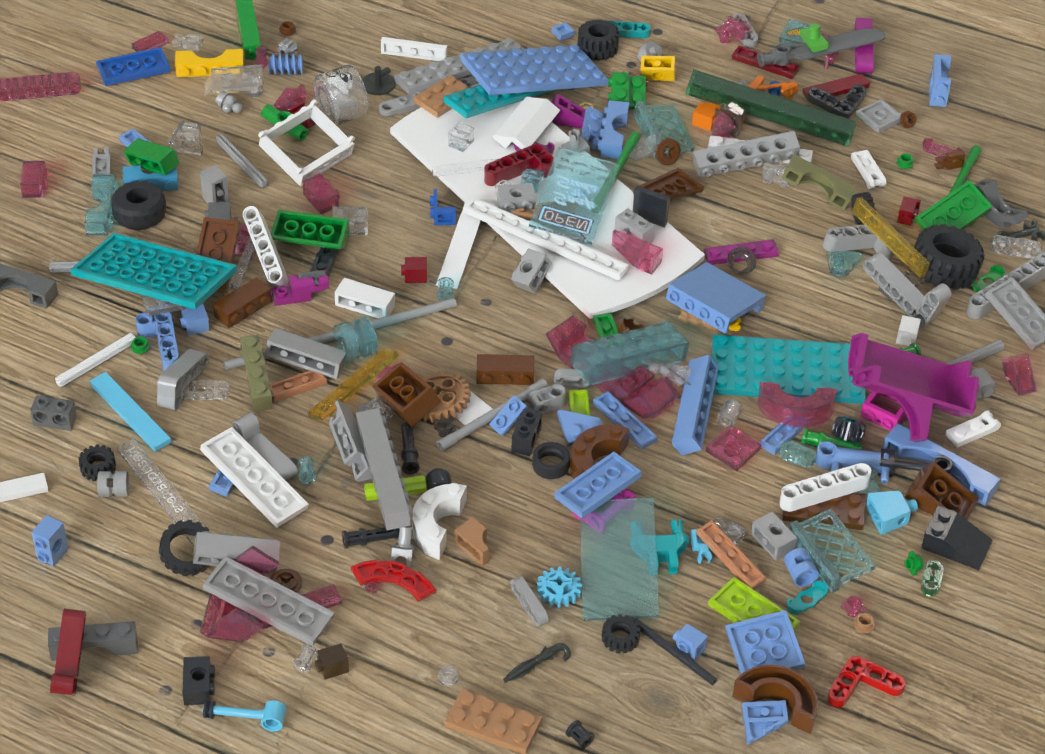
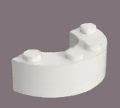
[412,483,467,560]

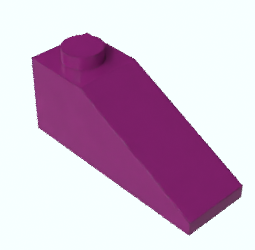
[551,93,586,128]

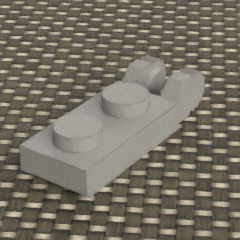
[92,147,111,183]

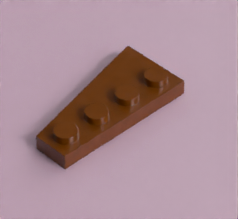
[633,168,704,198]

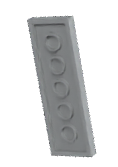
[203,556,335,646]

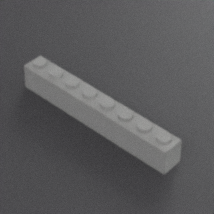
[356,408,413,530]

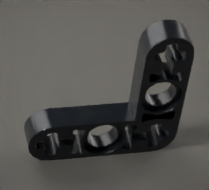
[806,85,867,120]

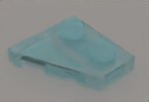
[826,251,862,276]

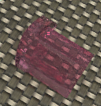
[712,111,734,138]

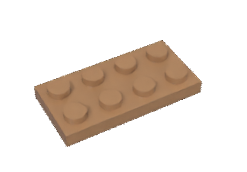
[445,689,542,754]

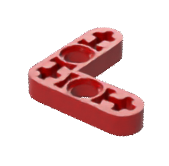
[828,656,906,707]

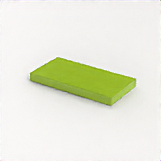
[708,577,800,630]

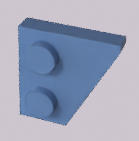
[557,410,602,446]
[741,700,788,745]

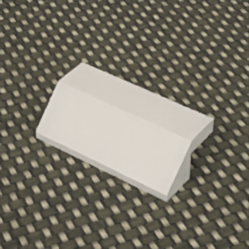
[493,97,560,149]

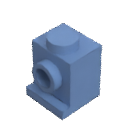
[673,624,708,662]

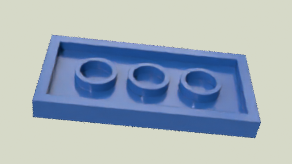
[96,47,171,86]

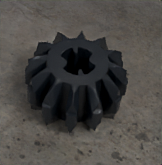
[832,416,866,443]

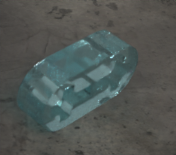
[779,441,816,467]

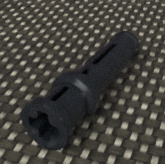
[401,422,420,474]
[342,527,400,549]

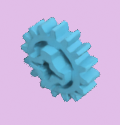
[537,566,582,608]

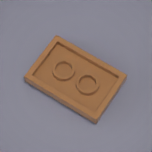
[414,75,470,118]

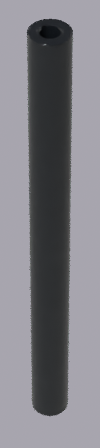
[635,618,717,685]

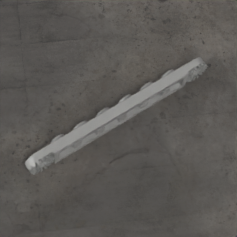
[379,76,479,117]

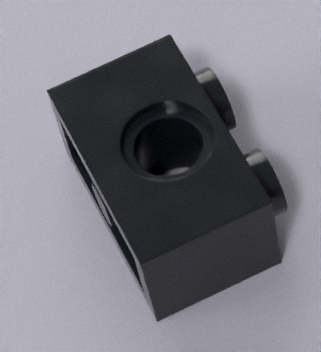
[182,656,215,705]

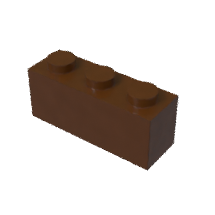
[213,277,272,328]
[476,354,534,385]

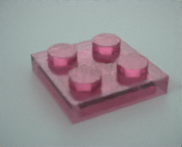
[706,425,761,471]

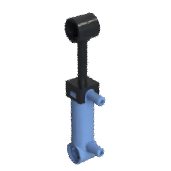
[815,442,953,484]

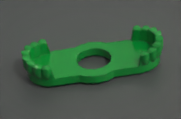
[973,265,1005,293]

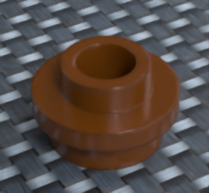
[279,21,296,36]
[900,111,917,128]

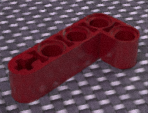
[484,144,554,186]
[50,608,86,696]

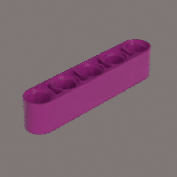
[855,17,874,74]

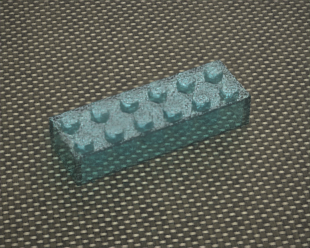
[570,321,689,385]

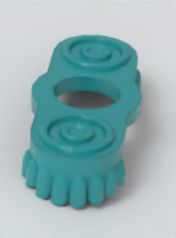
[787,580,828,615]

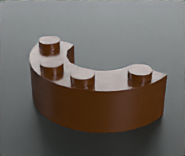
[570,424,630,479]
[732,665,818,734]

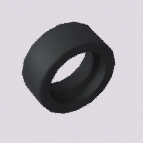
[532,442,570,479]

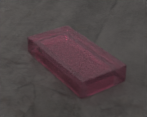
[131,31,169,52]

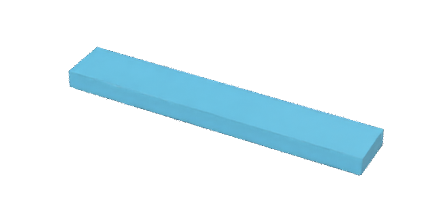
[89,372,171,452]

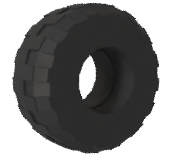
[111,180,166,230]

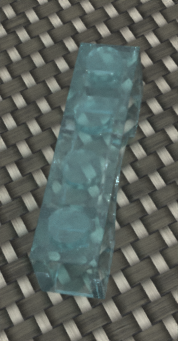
[84,174,119,236]

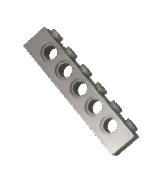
[693,131,800,178]

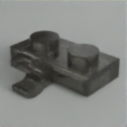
[714,102,745,138]

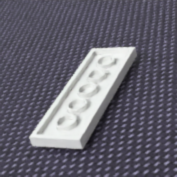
[200,427,309,528]

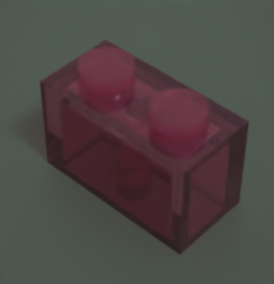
[20,161,50,198]

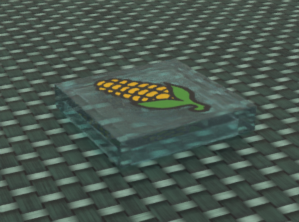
[779,19,821,45]

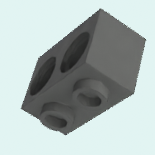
[30,396,77,431]

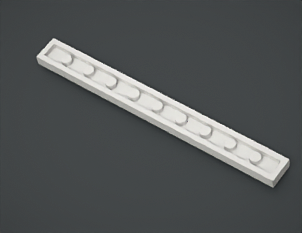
[464,197,629,280]

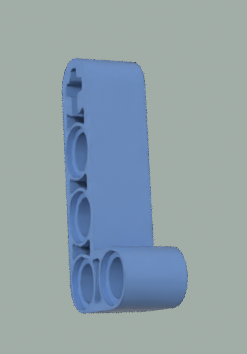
[135,310,179,371]

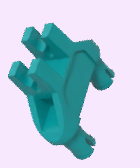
[630,519,689,576]

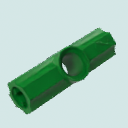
[261,104,308,142]

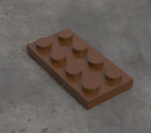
[196,217,241,294]
[782,485,865,530]

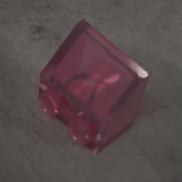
[620,376,679,419]

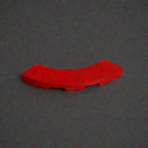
[351,560,437,602]

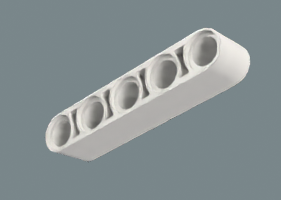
[243,206,288,288]
[779,463,871,512]

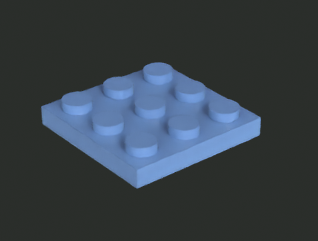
[725,610,805,675]

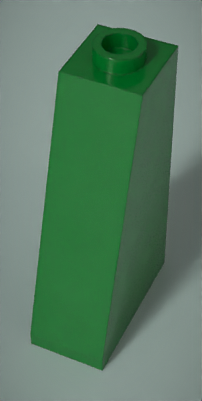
[235,0,262,60]

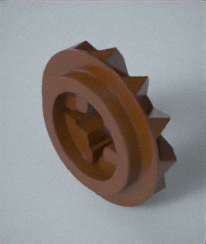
[654,137,681,166]
[270,569,302,593]

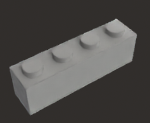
[265,328,347,379]
[193,531,280,572]

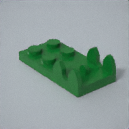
[915,180,992,230]

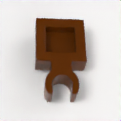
[934,150,966,170]

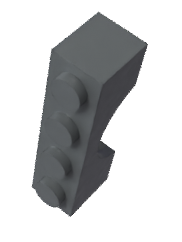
[0,263,58,309]
[48,621,138,661]

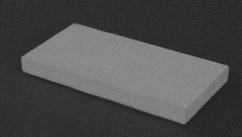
[984,277,1045,350]

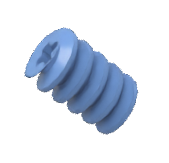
[268,53,303,75]

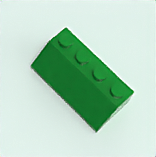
[271,210,350,249]

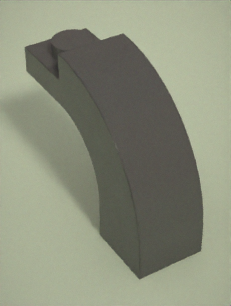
[974,179,1028,228]

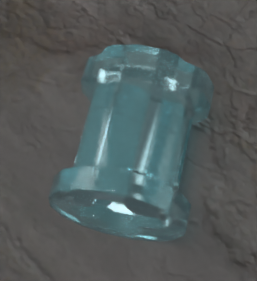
[437,277,454,301]
[296,457,316,483]

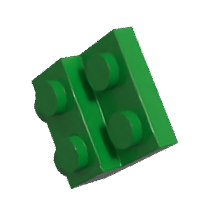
[608,72,646,110]

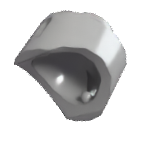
[637,41,662,63]

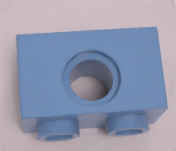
[32,515,69,566]

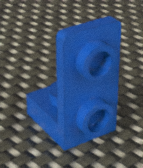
[430,189,456,225]

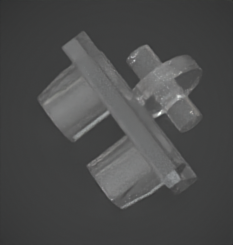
[762,161,792,188]

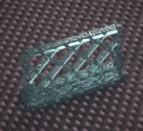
[633,101,695,157]
[789,509,875,593]

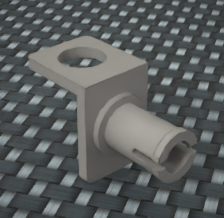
[561,129,590,157]
[391,526,416,568]

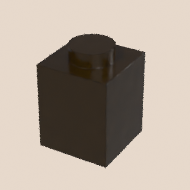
[314,643,349,680]

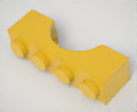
[175,49,244,77]

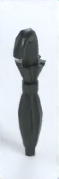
[503,643,571,683]

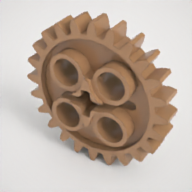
[423,371,471,423]

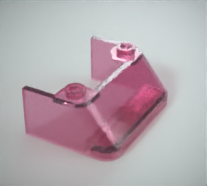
[200,546,279,642]

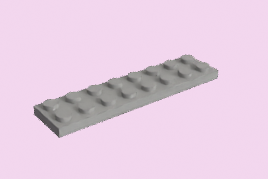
[394,39,524,94]

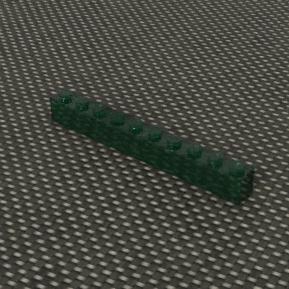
[685,69,857,147]

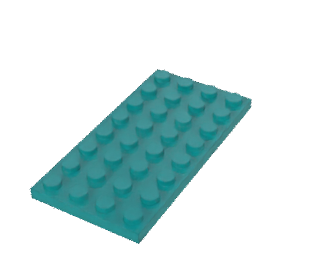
[71,233,237,309]
[712,335,866,404]

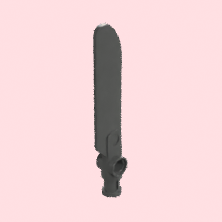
[757,29,885,67]

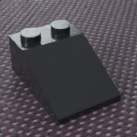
[921,505,993,570]

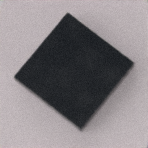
[633,185,670,228]

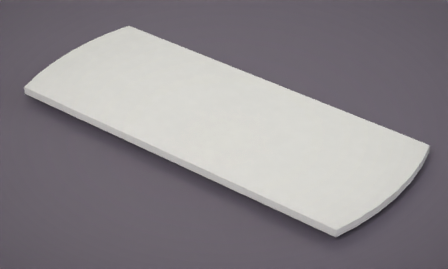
[390,83,705,319]

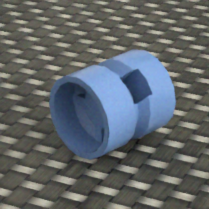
[784,548,819,587]

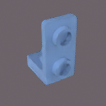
[489,395,531,436]

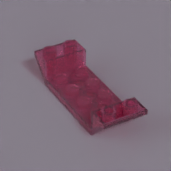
[546,315,655,399]

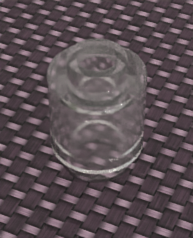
[717,400,742,428]

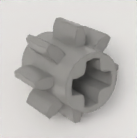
[278,38,298,59]

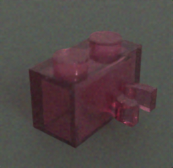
[302,173,340,214]

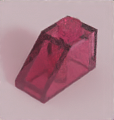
[1001,354,1037,396]

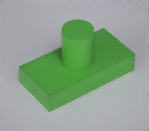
[800,23,829,53]

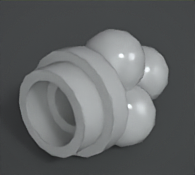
[215,91,242,113]

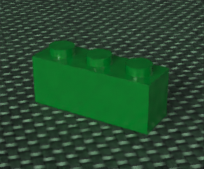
[124,138,180,176]

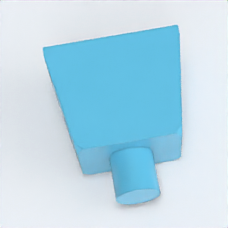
[866,491,918,535]

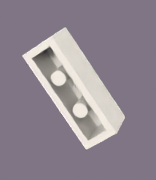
[335,278,395,319]

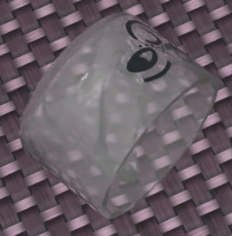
[314,64,369,126]

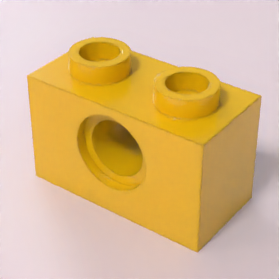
[641,56,675,81]

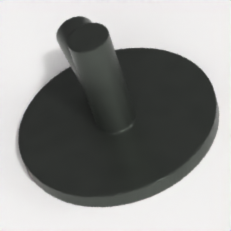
[361,66,395,95]

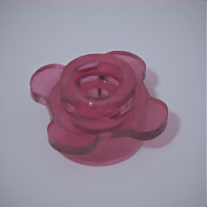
[841,596,866,618]

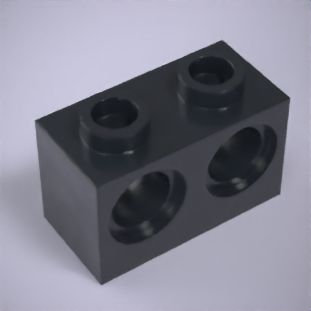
[511,409,542,456]

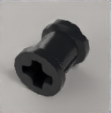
[566,720,595,749]

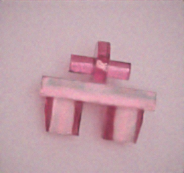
[715,15,749,44]

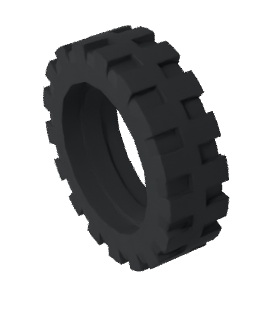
[159,520,209,576]

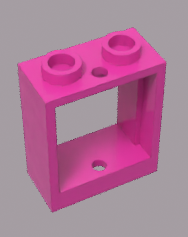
[861,391,907,431]

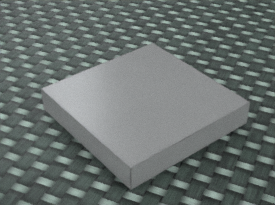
[856,99,901,133]

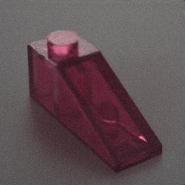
[612,229,663,275]

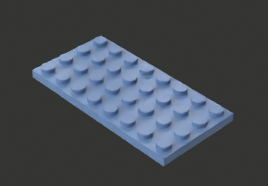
[460,44,608,95]

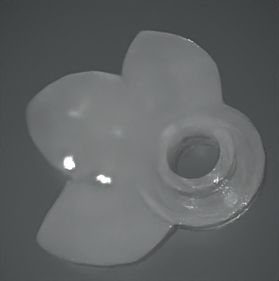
[630,133,658,160]

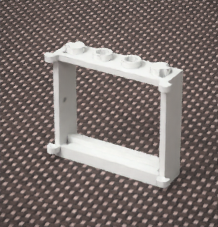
[258,99,355,187]

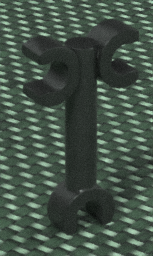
[996,219,1045,245]

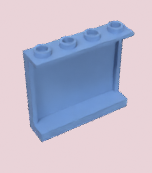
[666,262,766,334]

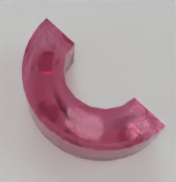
[757,382,837,428]

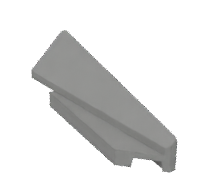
[329,400,372,482]

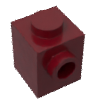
[401,257,427,283]

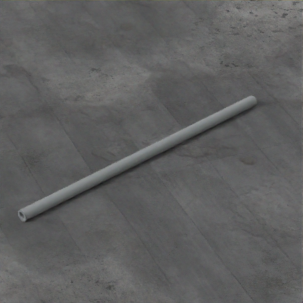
[223,298,457,370]

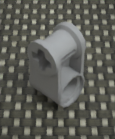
[527,384,566,415]

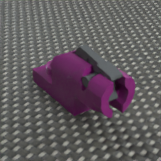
[271,269,329,306]

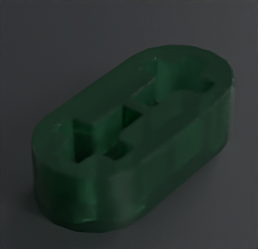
[921,560,944,596]

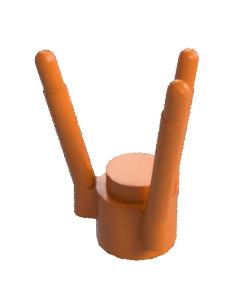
[758,81,799,110]

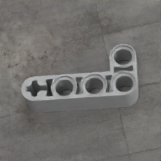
[822,223,898,259]
[157,349,209,411]
[233,412,298,481]

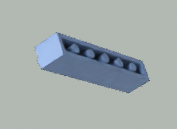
[672,355,719,455]

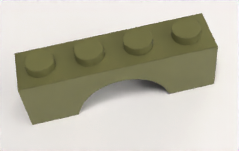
[781,154,856,211]
[240,334,272,412]

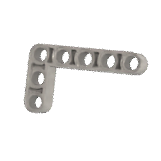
[863,252,951,327]

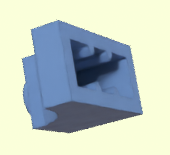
[179,303,209,336]

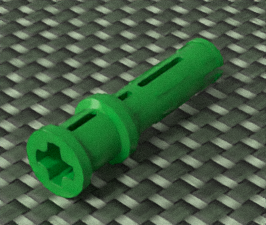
[801,427,862,450]

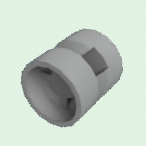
[97,471,129,497]

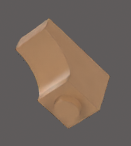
[455,517,489,566]

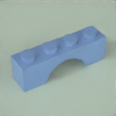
[598,100,629,159]

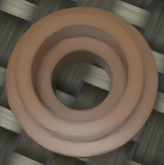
[854,613,875,633]

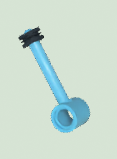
[203,700,287,732]

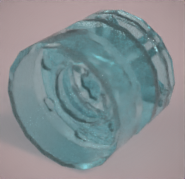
[333,316,378,363]

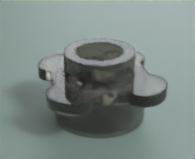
[434,418,456,437]

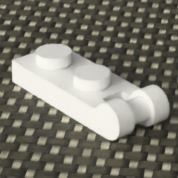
[851,150,886,189]
[945,410,1001,448]

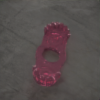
[923,138,962,157]

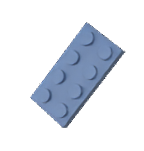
[554,452,642,519]

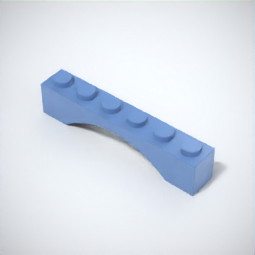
[883,424,1000,506]

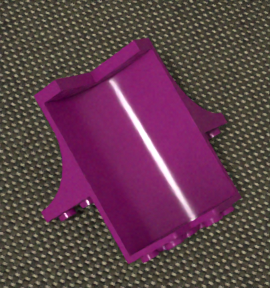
[848,333,979,443]

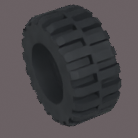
[910,224,985,290]

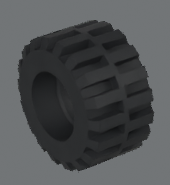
[578,19,619,61]

